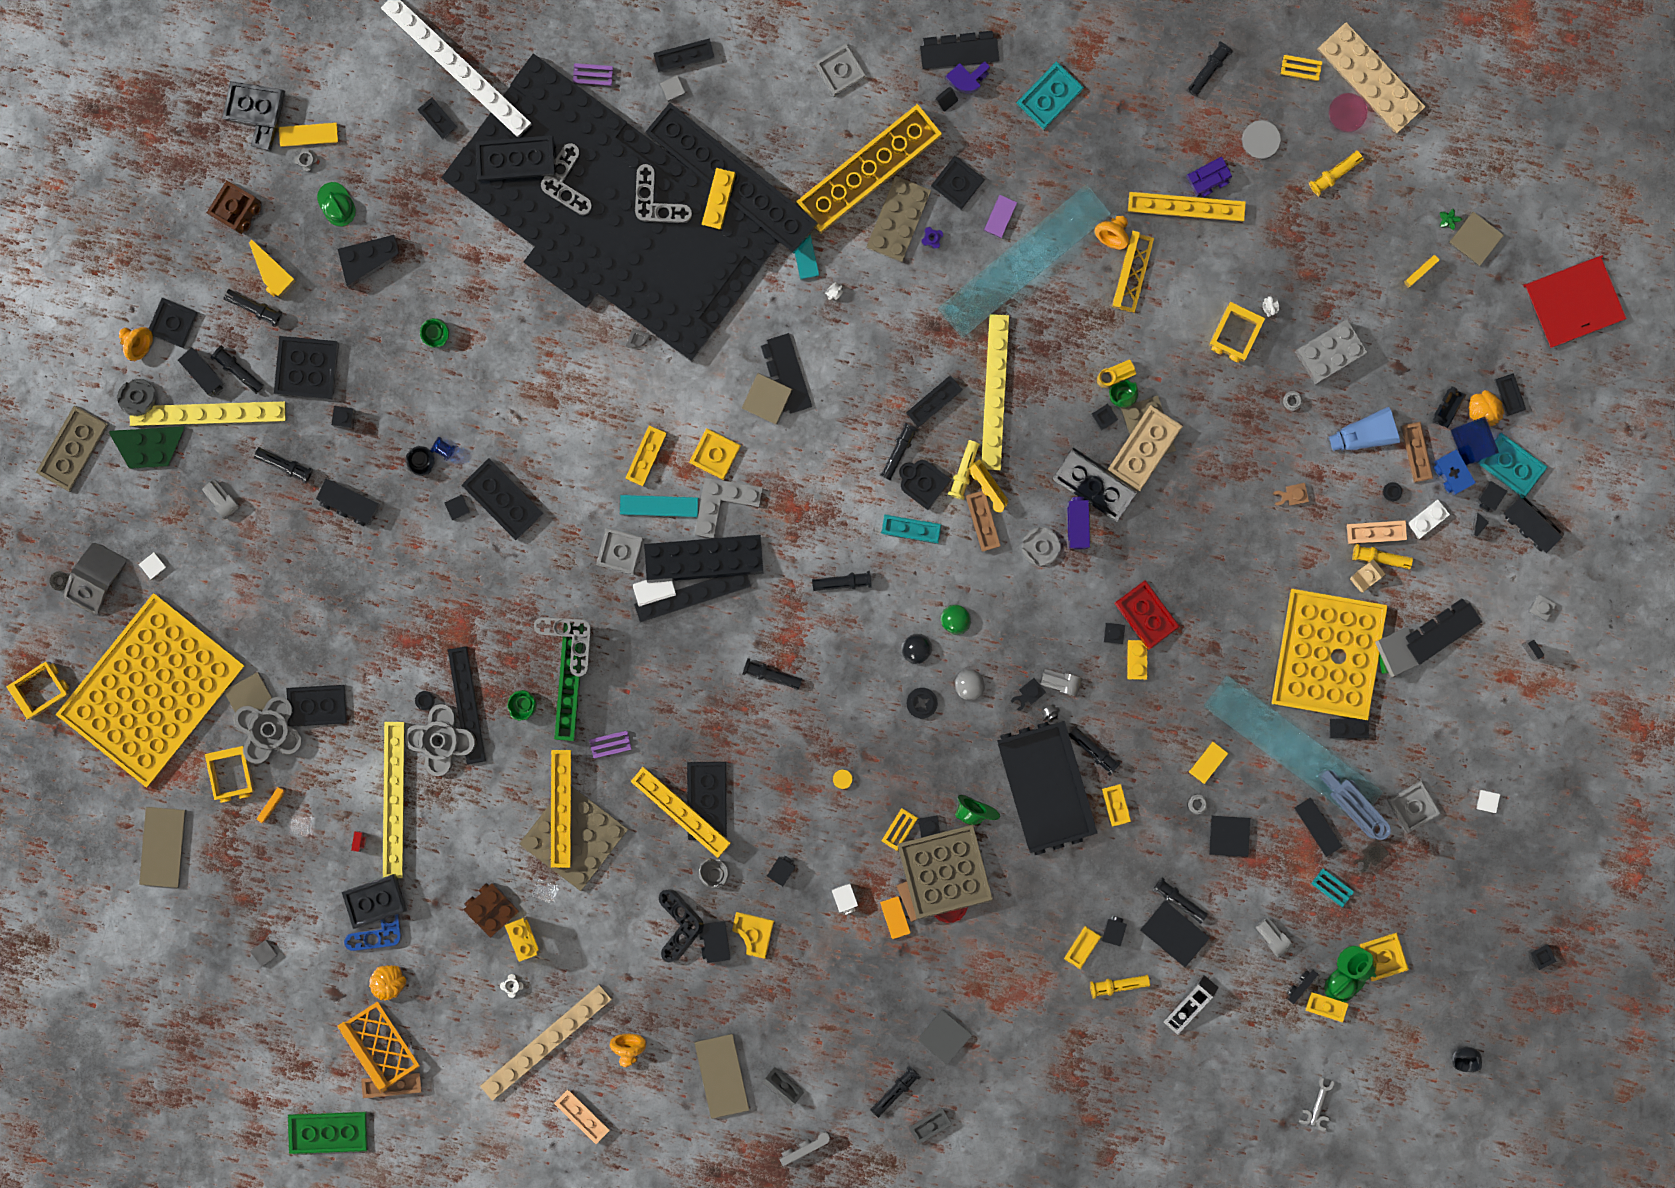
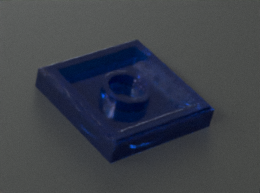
[1451,417,1499,465]

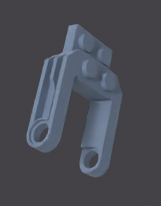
[1318,770,1391,840]

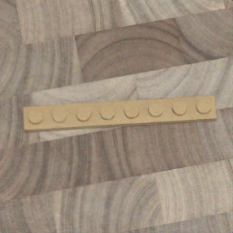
[480,984,612,1101]

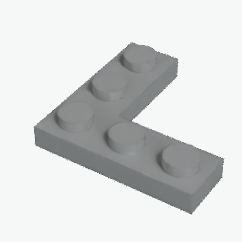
[695,478,762,538]

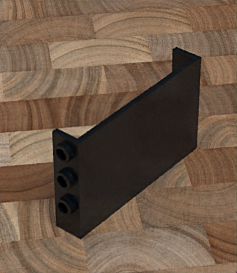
[997,721,1098,855]

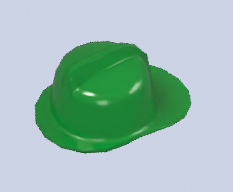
[317,182,356,226]
[955,795,1000,825]
[1337,946,1377,981]
[1324,968,1366,1003]

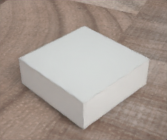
[139,552,167,580]
[1476,790,1500,813]

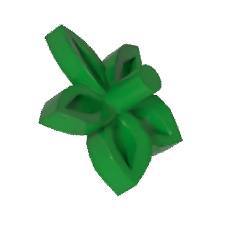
[1439,208,1462,230]

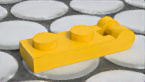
[969,459,1009,512]

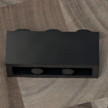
[316,479,380,527]
[1504,494,1564,554]

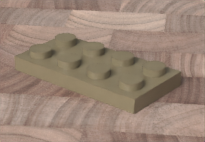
[866,176,931,262]

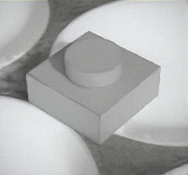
[1529,595,1556,621]

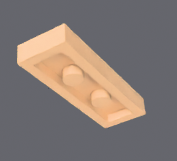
[1346,520,1407,544]
[554,1089,610,1144]

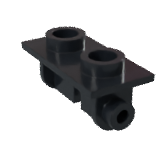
[1433,386,1466,428]

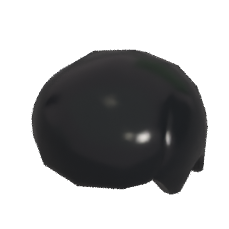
[405,446,435,476]
[902,634,932,664]
[1453,1046,1482,1072]

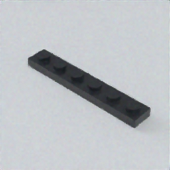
[634,575,751,623]

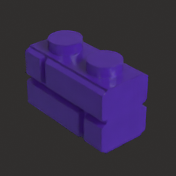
[1186,156,1232,198]

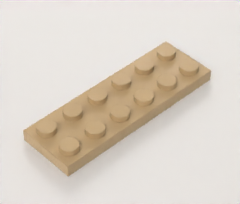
[1317,22,1425,134]

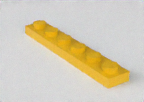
[1128,192,1246,222]
[551,750,571,868]
[631,767,731,858]

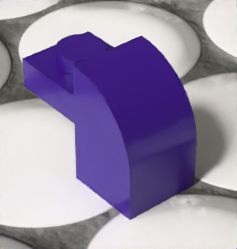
[945,61,990,94]

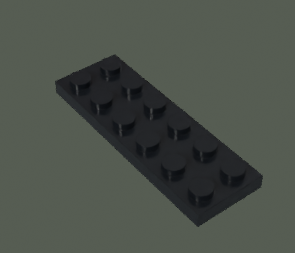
[644,535,764,583]

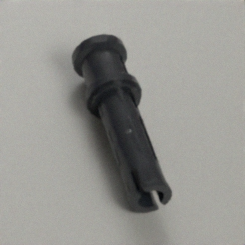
[1187,41,1233,97]
[224,289,282,327]
[210,345,264,394]
[880,422,919,481]
[254,447,313,484]
[812,571,872,591]
[742,658,802,690]
[1069,726,1121,776]
[1152,877,1208,924]
[870,1066,921,1118]

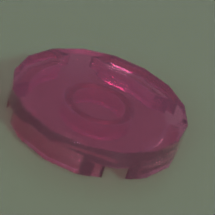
[1328,93,1368,132]

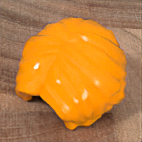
[1469,390,1504,428]
[369,965,406,1001]

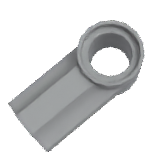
[202,479,240,520]
[1040,669,1082,697]
[1255,917,1293,958]

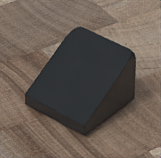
[935,87,958,112]
[1471,513,1489,537]

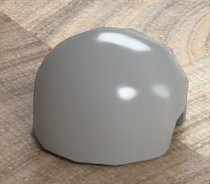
[955,669,985,700]
[699,858,729,888]

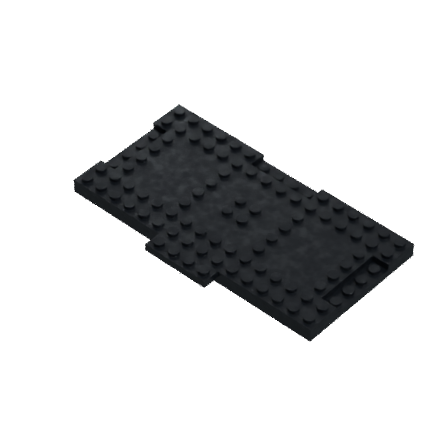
[441,53,780,362]

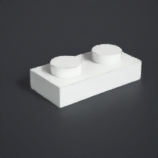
[1407,500,1450,539]

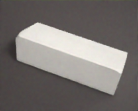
[633,580,676,606]

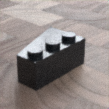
[337,235,401,289]

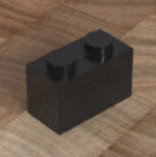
[699,920,731,963]

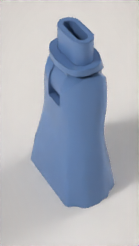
[1329,407,1400,451]

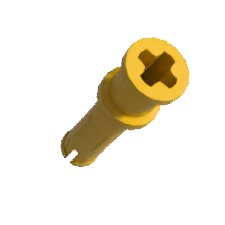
[1309,150,1364,197]
[1352,543,1413,570]
[1090,974,1150,999]

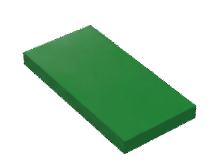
[288,1111,368,1154]

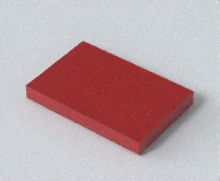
[1114,580,1180,650]

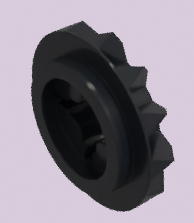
[906,688,938,719]

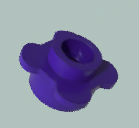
[922,227,943,249]

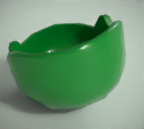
[420,318,449,348]
[1109,379,1138,408]
[940,605,972,635]
[507,690,537,721]

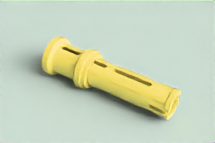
[948,440,980,500]

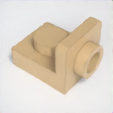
[1350,559,1385,593]

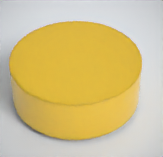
[833,769,852,789]

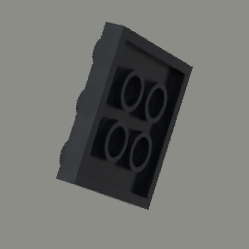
[274,336,338,400]

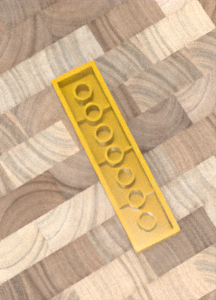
[796,104,942,234]

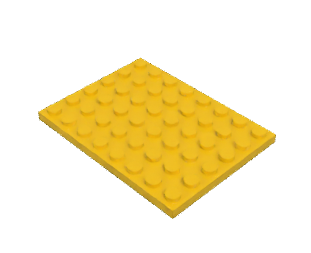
[56,593,245,788]

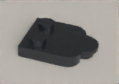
[899,460,951,511]

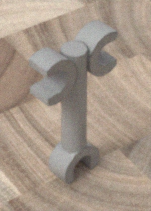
[1299,1077,1334,1131]

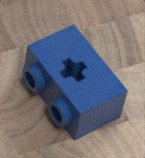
[1433,449,1476,495]

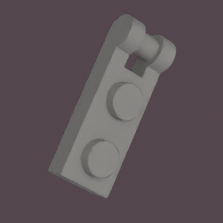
[779,1131,830,1166]

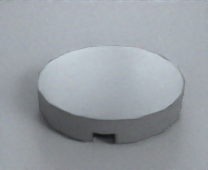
[1241,120,1281,160]
[1022,527,1061,566]

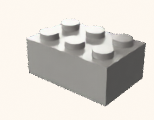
[1295,320,1367,384]

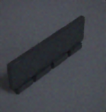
[920,31,1000,69]
[760,333,812,414]
[1406,598,1482,665]

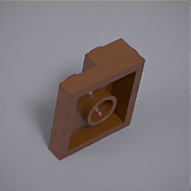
[206,180,262,235]
[463,883,519,938]

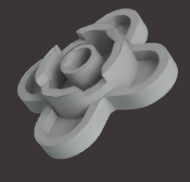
[233,697,301,764]
[404,704,476,776]

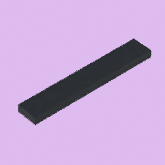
[447,646,486,765]

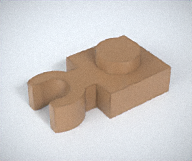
[1273,483,1309,506]

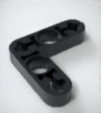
[659,889,704,963]

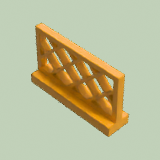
[337,1002,420,1093]

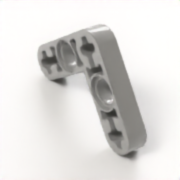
[541,143,592,215]
[635,164,692,223]
[534,617,591,677]

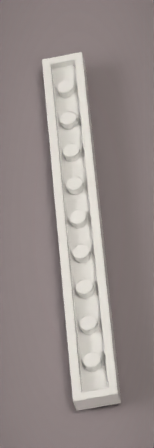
[381,0,532,138]

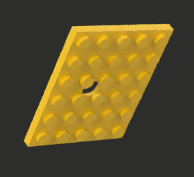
[1271,589,1387,720]

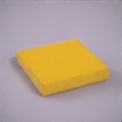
[689,428,741,480]
[1359,932,1409,982]

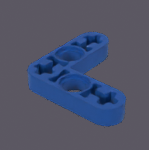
[344,914,401,951]

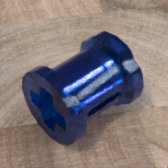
[430,437,456,461]

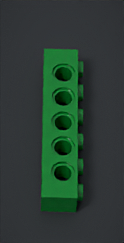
[554,623,585,741]

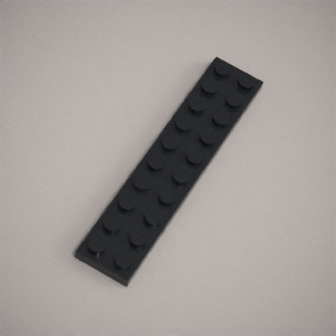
[645,103,818,254]

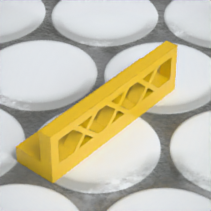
[1112,231,1154,313]

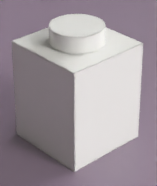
[832,883,858,914]

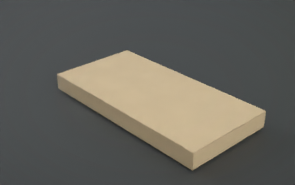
[1108,405,1183,492]

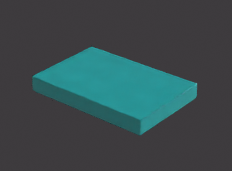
[1016,61,1084,130]
[1477,432,1548,497]

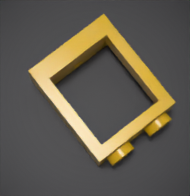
[1209,302,1265,363]
[6,661,70,720]
[205,746,255,803]
[505,916,540,962]

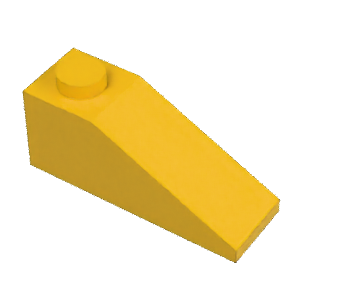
[249,239,296,298]

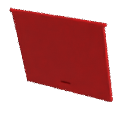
[1523,255,1626,348]

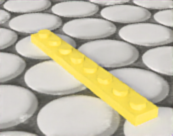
[981,314,1009,471]
[130,401,286,426]
[383,722,405,878]

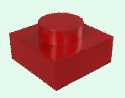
[351,831,366,852]

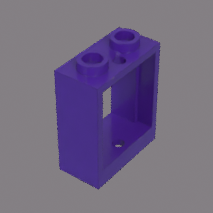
[1067,497,1090,549]

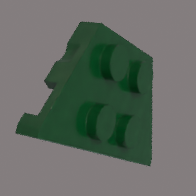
[109,426,185,469]

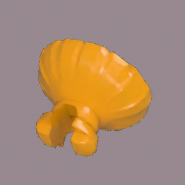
[1094,216,1129,250]
[119,327,153,362]
[610,1033,646,1068]

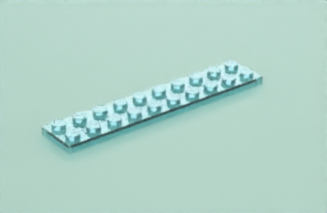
[937,184,1111,338]
[1203,675,1383,813]

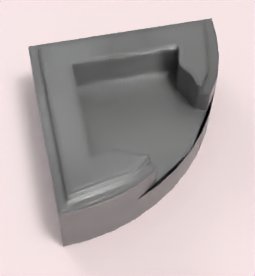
[626,328,651,348]

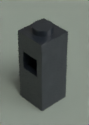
[178,347,225,396]

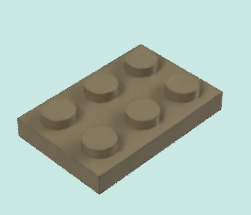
[1121,396,1176,455]

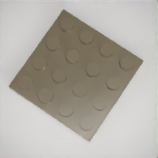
[519,786,628,891]
[897,825,993,920]

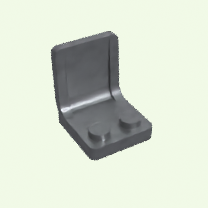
[63,543,126,615]

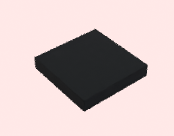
[931,156,985,210]
[149,298,198,348]
[1209,815,1251,857]

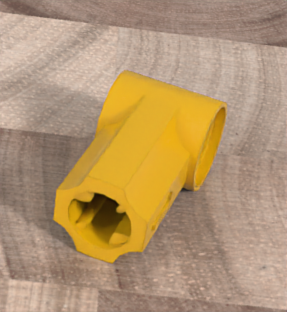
[1097,359,1136,388]

